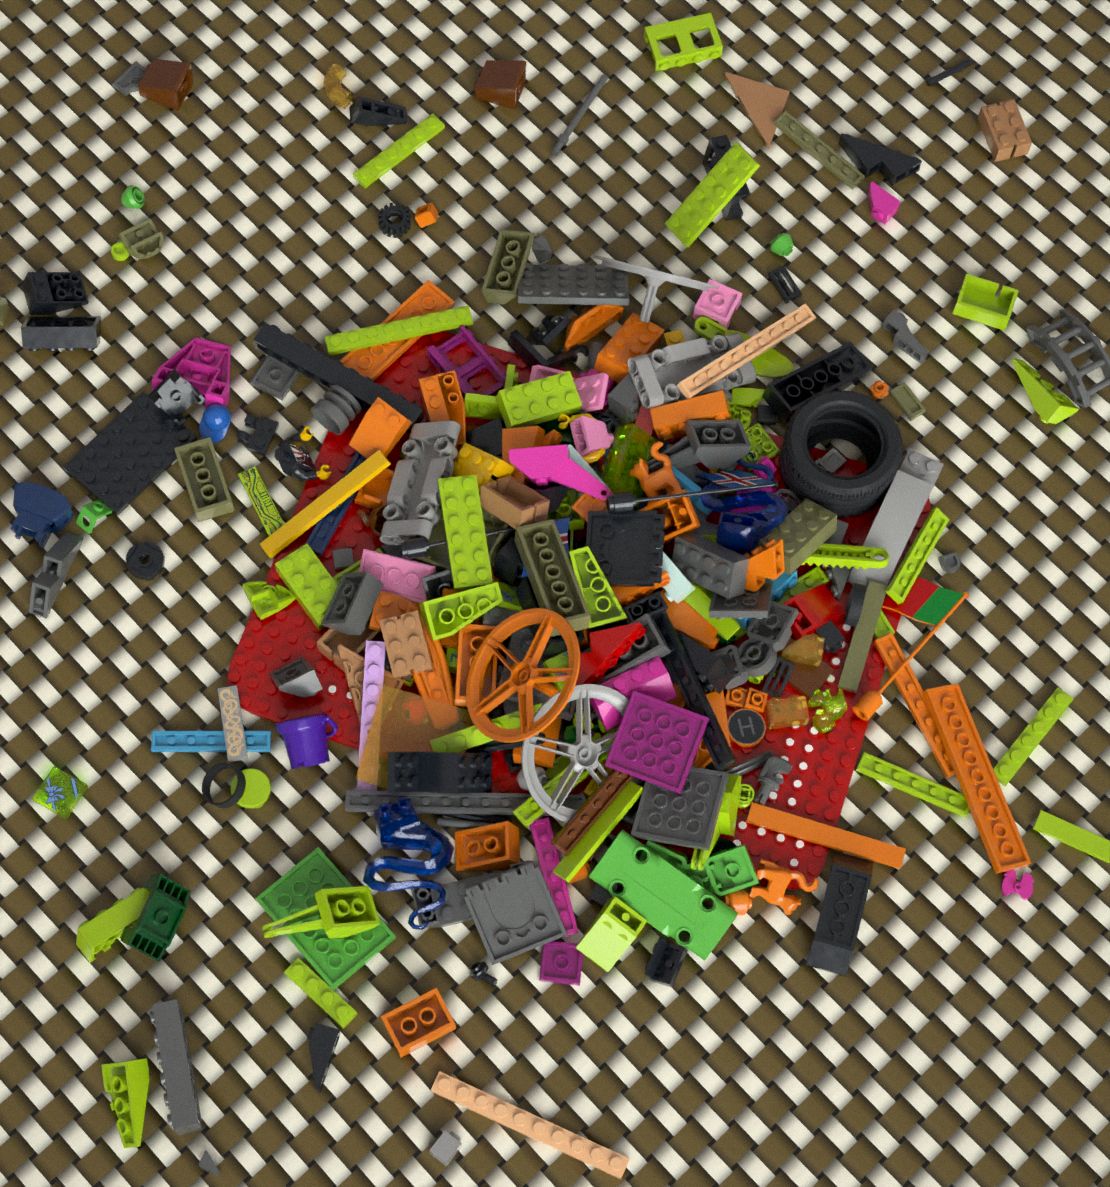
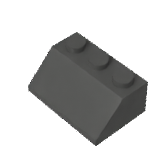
[321,572,383,635]

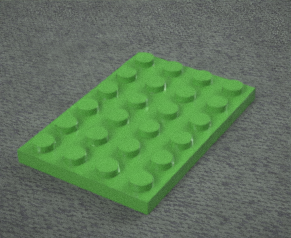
[255,847,396,990]

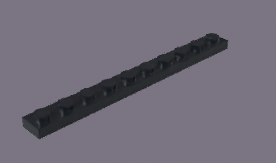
[654,611,736,771]

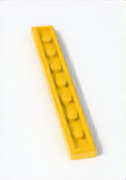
[260,450,391,558]

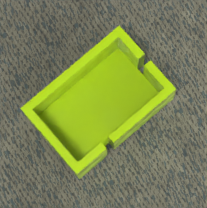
[953,273,1019,331]

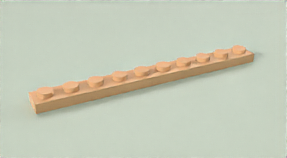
[677,303,816,399]
[430,1071,630,1179]

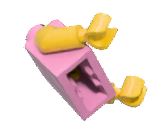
[558,413,614,464]

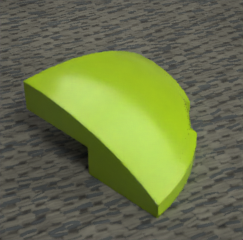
[242,581,295,620]

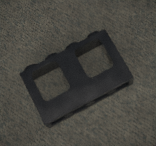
[702,135,751,221]

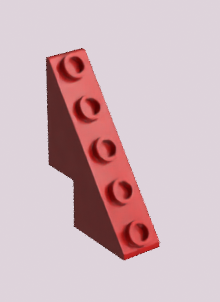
[576,622,646,685]

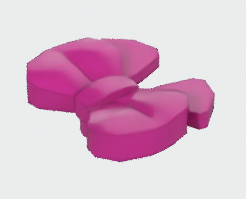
[1001,870,1034,900]

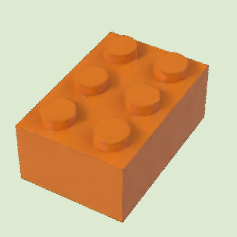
[381,988,456,1058]

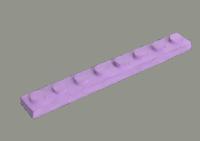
[357,641,386,791]

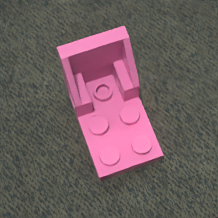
[529,365,609,412]

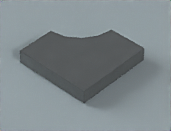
[112,61,146,96]

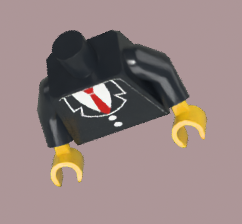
[274,426,331,482]

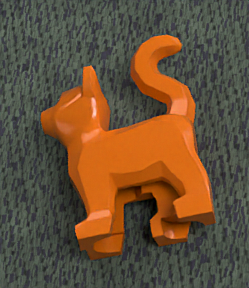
[630,441,682,506]
[749,858,819,915]

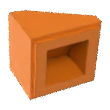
[415,202,438,228]

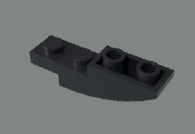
[590,591,668,632]

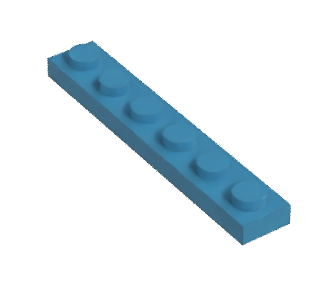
[151,731,272,752]

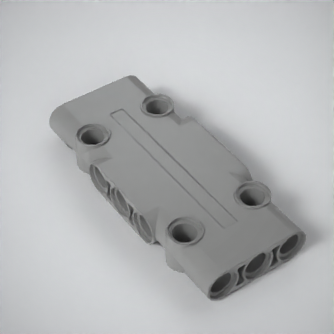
[627,333,756,409]
[380,421,461,545]

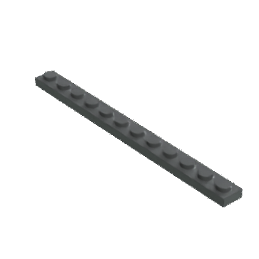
[345,790,586,816]

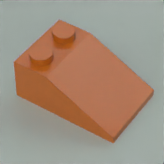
[349,397,412,459]
[455,821,520,871]

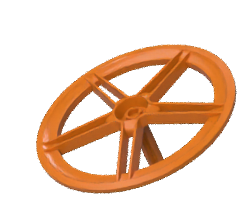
[466,608,580,743]

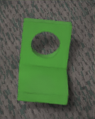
[76,499,112,534]

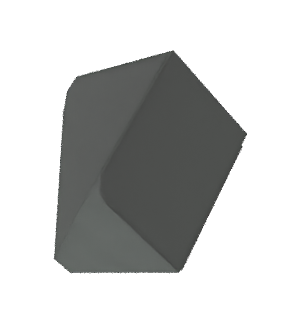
[532,236,552,263]

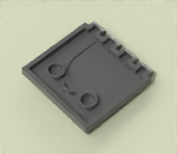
[464,860,568,965]

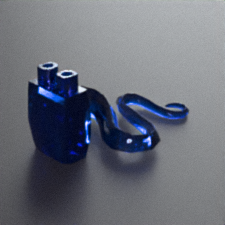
[699,452,789,555]
[363,797,454,930]

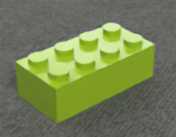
[496,371,582,428]
[275,544,338,631]

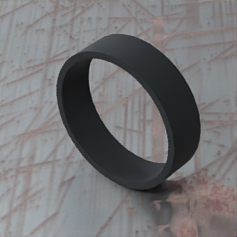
[844,583,866,627]
[202,763,246,808]

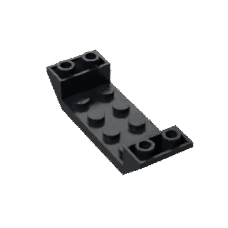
[806,851,874,976]

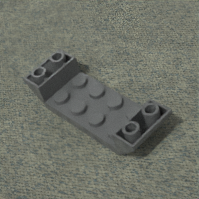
[411,860,530,928]

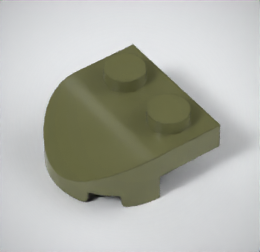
[118,218,164,259]

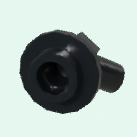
[470,962,498,986]

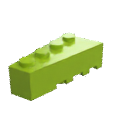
[569,546,628,630]
[76,887,150,963]

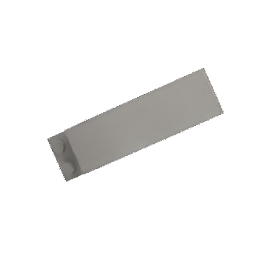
[847,449,944,591]

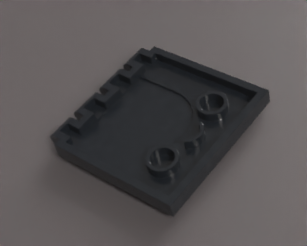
[586,511,665,587]

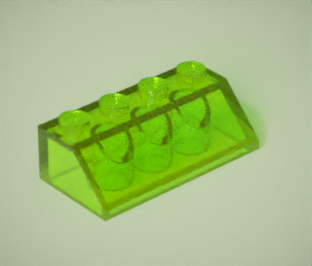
[602,423,657,508]

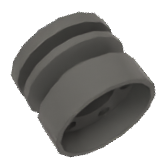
[311,385,362,435]

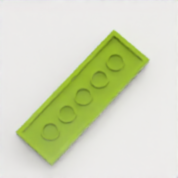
[665,142,760,248]
[437,475,493,591]

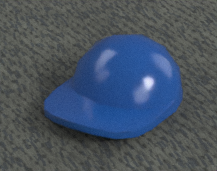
[199,403,231,443]

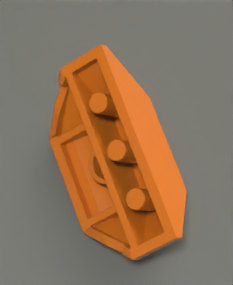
[564,305,624,352]

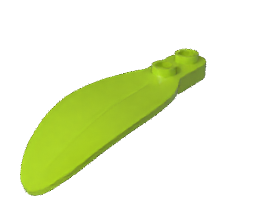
[694,317,794,378]

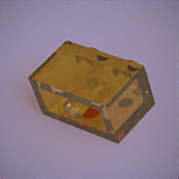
[765,695,809,729]

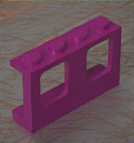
[427,325,507,402]

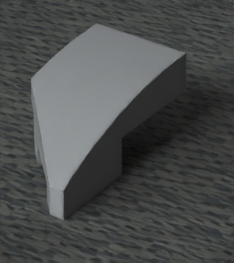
[815,447,847,474]

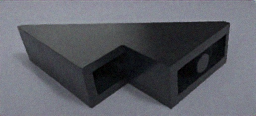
[839,133,922,186]

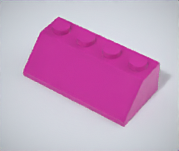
[589,656,677,732]

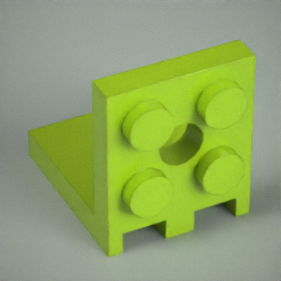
[465,364,519,420]

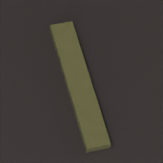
[773,110,865,190]
[838,581,888,693]

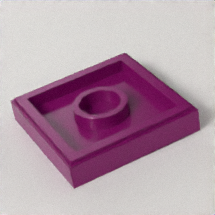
[539,941,583,986]

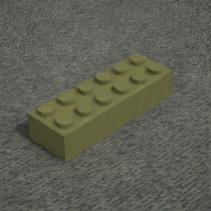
[515,519,591,637]

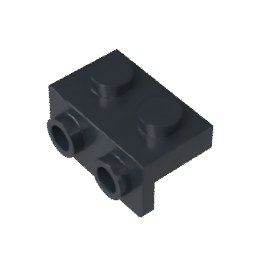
[645,938,688,988]

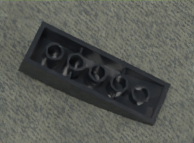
[762,341,873,424]

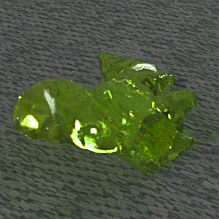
[808,689,847,733]

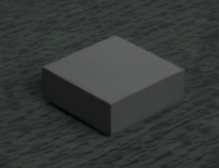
[333,548,354,570]

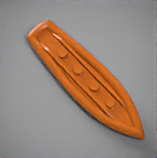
[405,601,459,729]

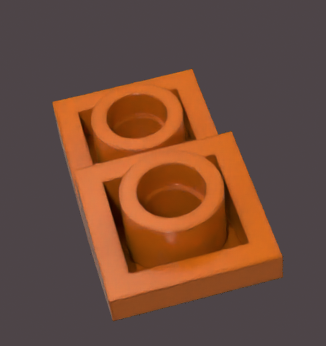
[724,687,768,713]

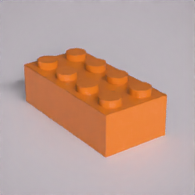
[594,312,665,383]
[650,390,733,443]
[454,624,498,707]

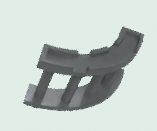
[1026,309,1110,408]

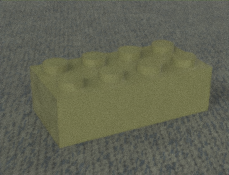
[174,437,234,523]
[759,498,837,575]

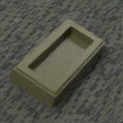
[889,382,926,421]

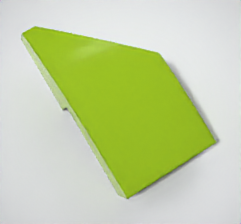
[731,388,765,408]

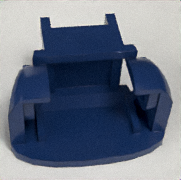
[10,482,74,549]

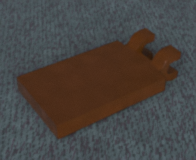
[775,637,834,700]

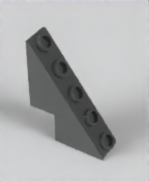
[824,520,853,601]
[29,532,84,619]

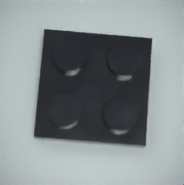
[525,315,571,345]

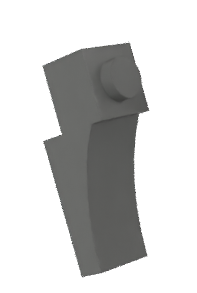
[882,310,929,364]

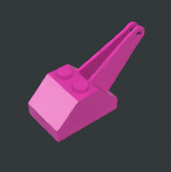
[509,444,611,501]

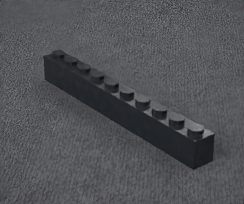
[253,322,424,434]

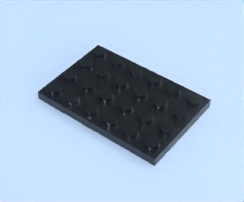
[63,392,197,516]

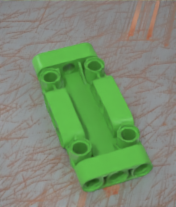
[589,829,738,961]

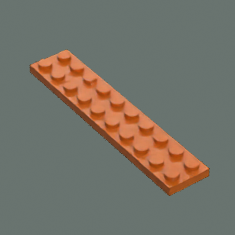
[923,683,1032,874]

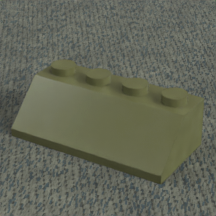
[481,230,535,304]

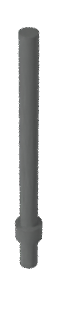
[551,74,608,155]

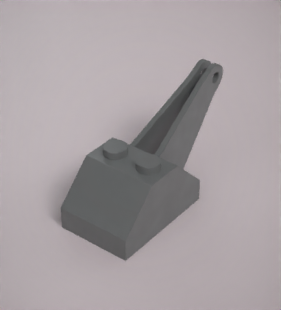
[646,419,751,474]

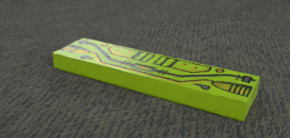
[238,467,284,537]

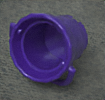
[275,713,338,769]

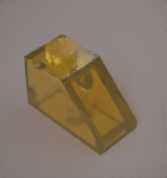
[780,634,825,666]

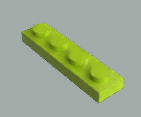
[284,958,357,1029]

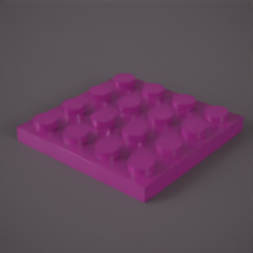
[605,691,709,794]

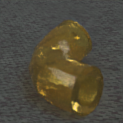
[323,64,352,109]

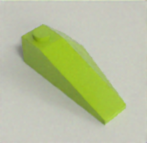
[1012,358,1079,424]
[683,581,740,640]
[419,582,503,641]
[101,1058,149,1148]

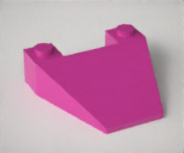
[152,337,231,409]

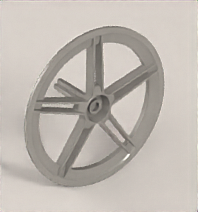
[593,255,719,323]
[521,684,643,823]

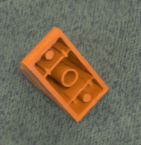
[638,490,701,545]

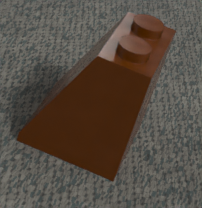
[137,59,193,111]
[473,60,526,110]

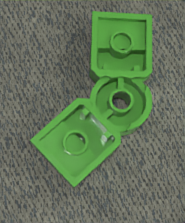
[639,840,759,902]

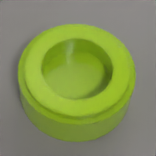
[111,242,130,261]

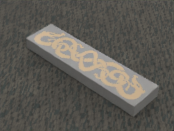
[218,685,248,762]

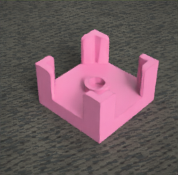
[693,279,743,329]

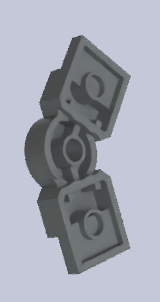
[702,600,799,694]

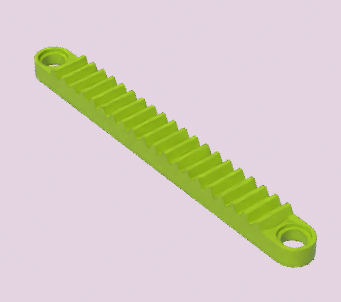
[701,535,889,570]

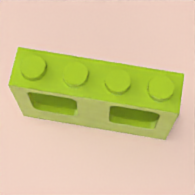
[644,13,723,71]

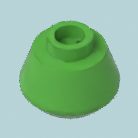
[121,185,145,209]
[770,233,794,256]

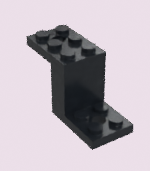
[387,751,493,794]

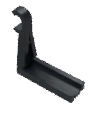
[508,329,589,369]

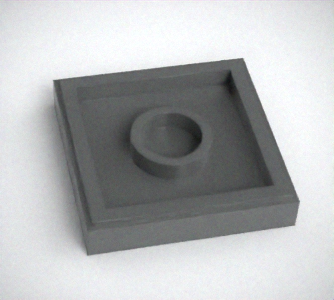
[250,355,300,401]

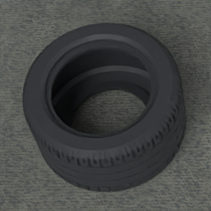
[779,390,903,518]

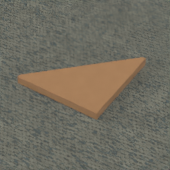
[725,72,790,148]
[337,644,405,726]

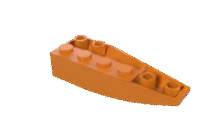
[418,370,466,462]

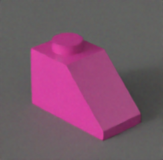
[868,181,901,225]

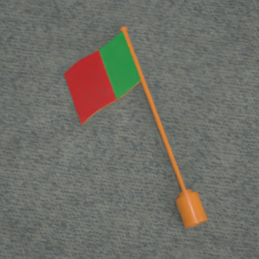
[853,577,969,721]

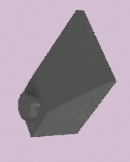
[269,656,323,698]

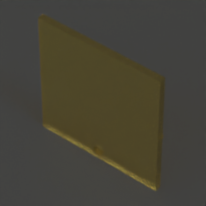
[355,685,474,788]

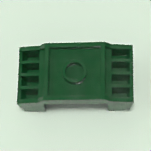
[120,873,191,962]

